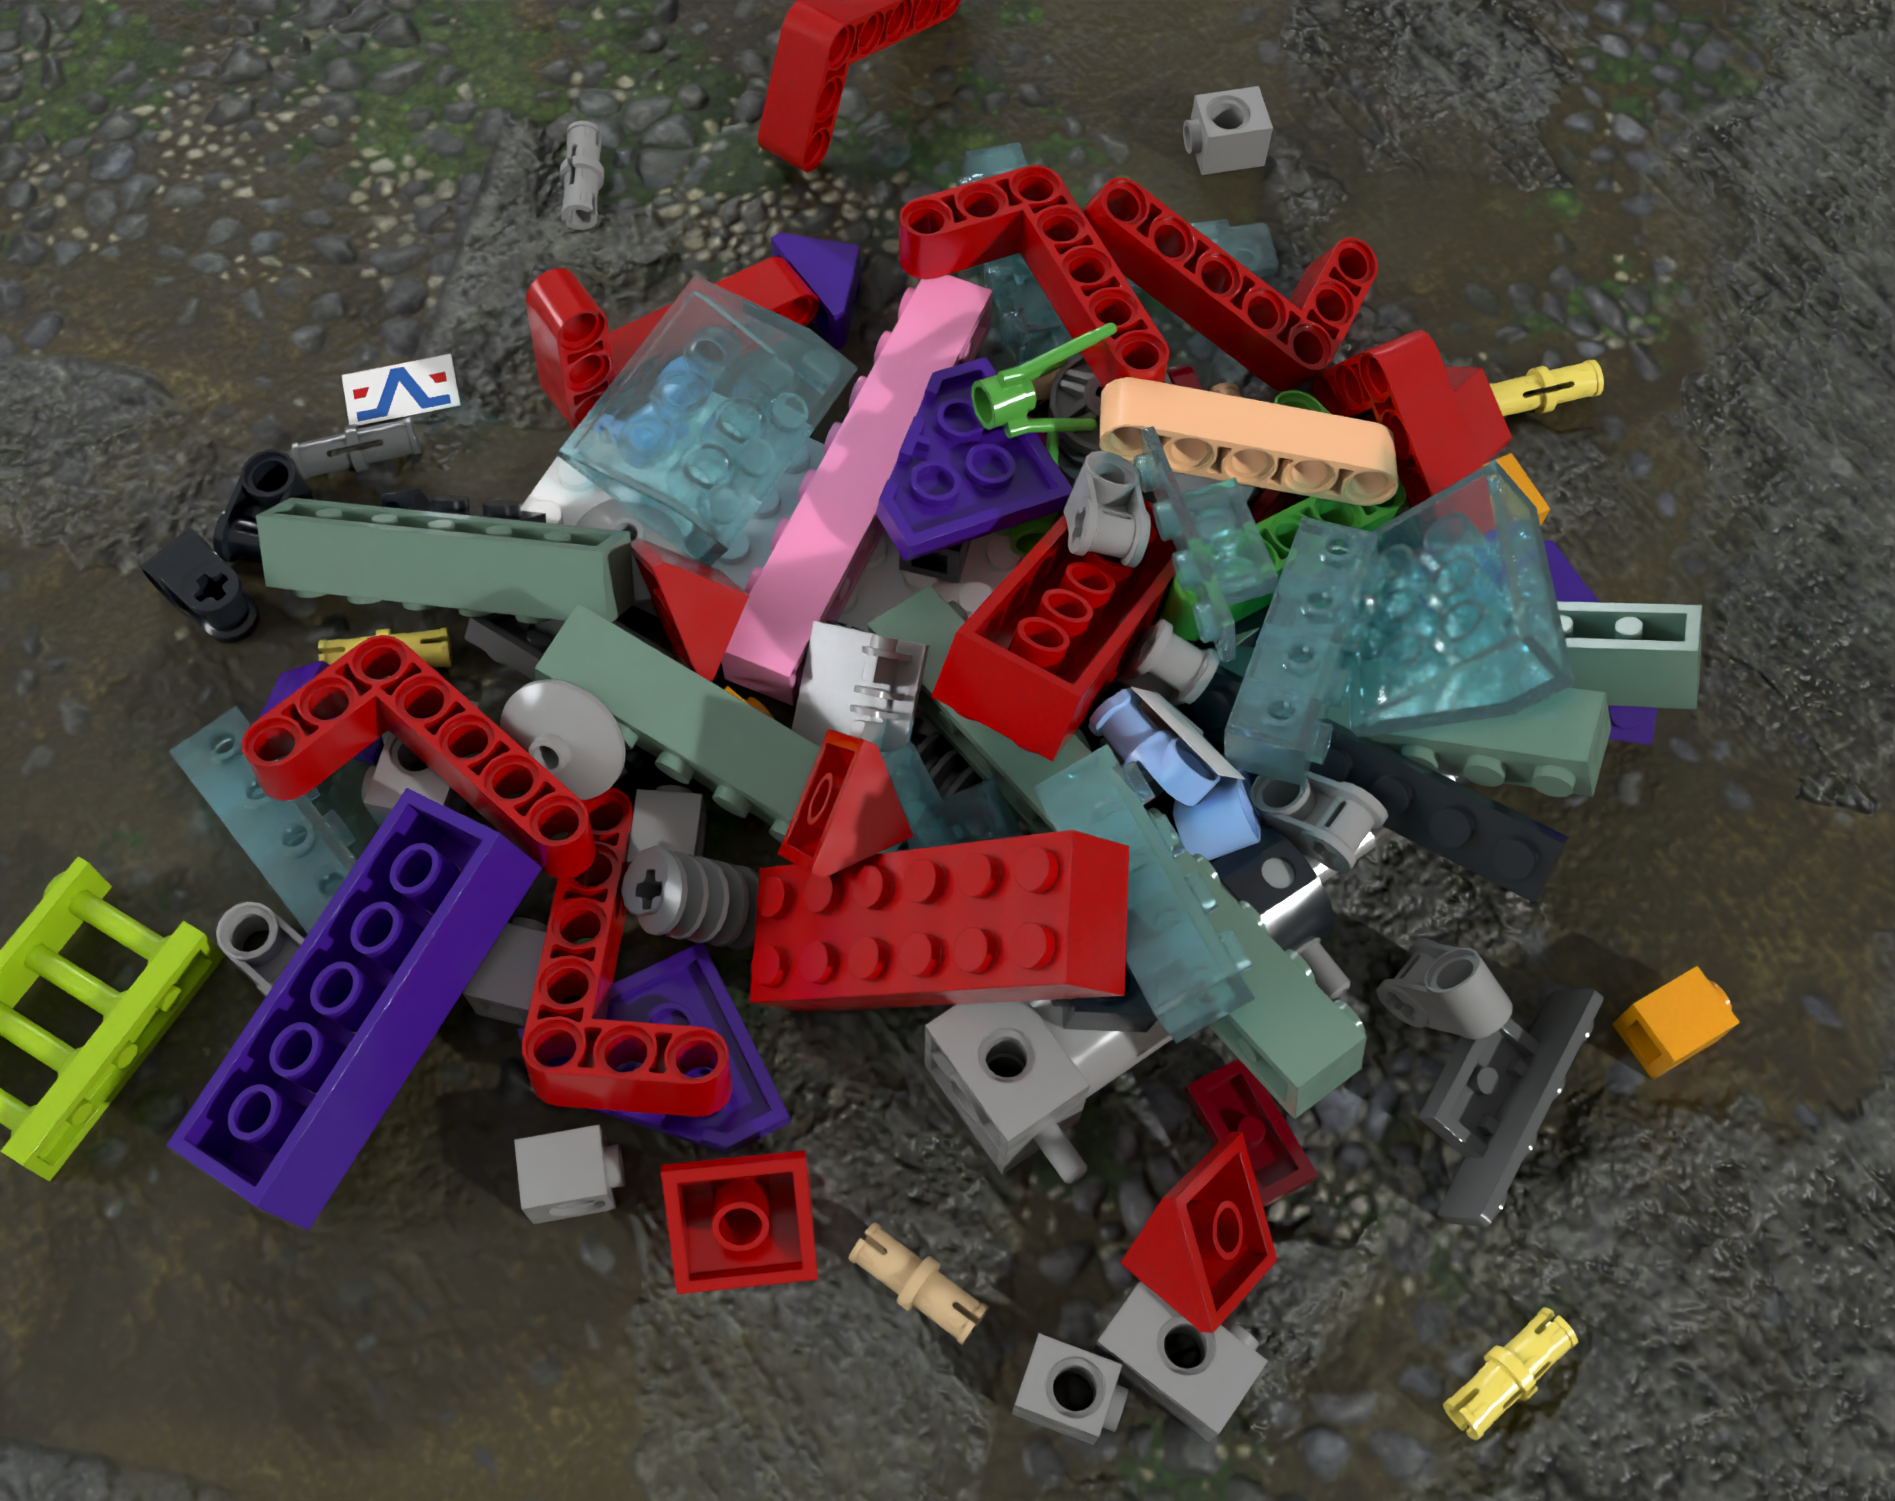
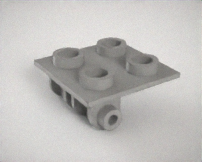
[792,621,929,775]

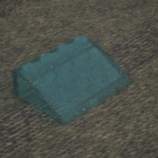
[556,275,858,566]
[1332,460,1575,737]

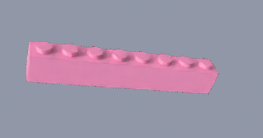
[721,275,993,706]

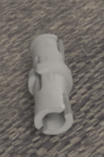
[560,120,604,230]

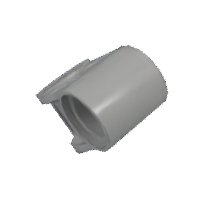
[1064,451,1151,568]
[1115,619,1220,706]
[1250,763,1388,873]
[216,902,306,997]
[1376,938,1513,1040]

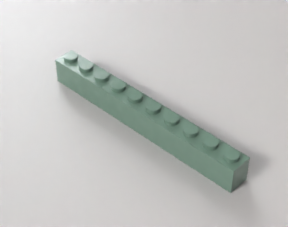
[867,585,1367,1119]

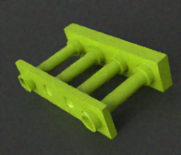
[0,856,225,1182]

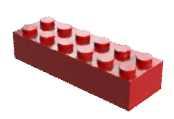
[931,499,1207,762]
[750,830,1129,1012]

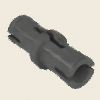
[292,417,421,480]

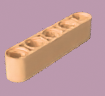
[1099,377,1398,506]

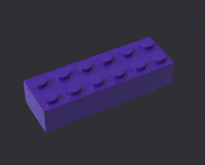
[166,788,542,1230]

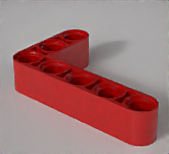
[758,0,962,173]
[899,165,1170,389]
[1081,177,1378,392]
[526,257,820,433]
[1312,330,1509,599]
[242,635,597,879]
[522,787,733,1117]

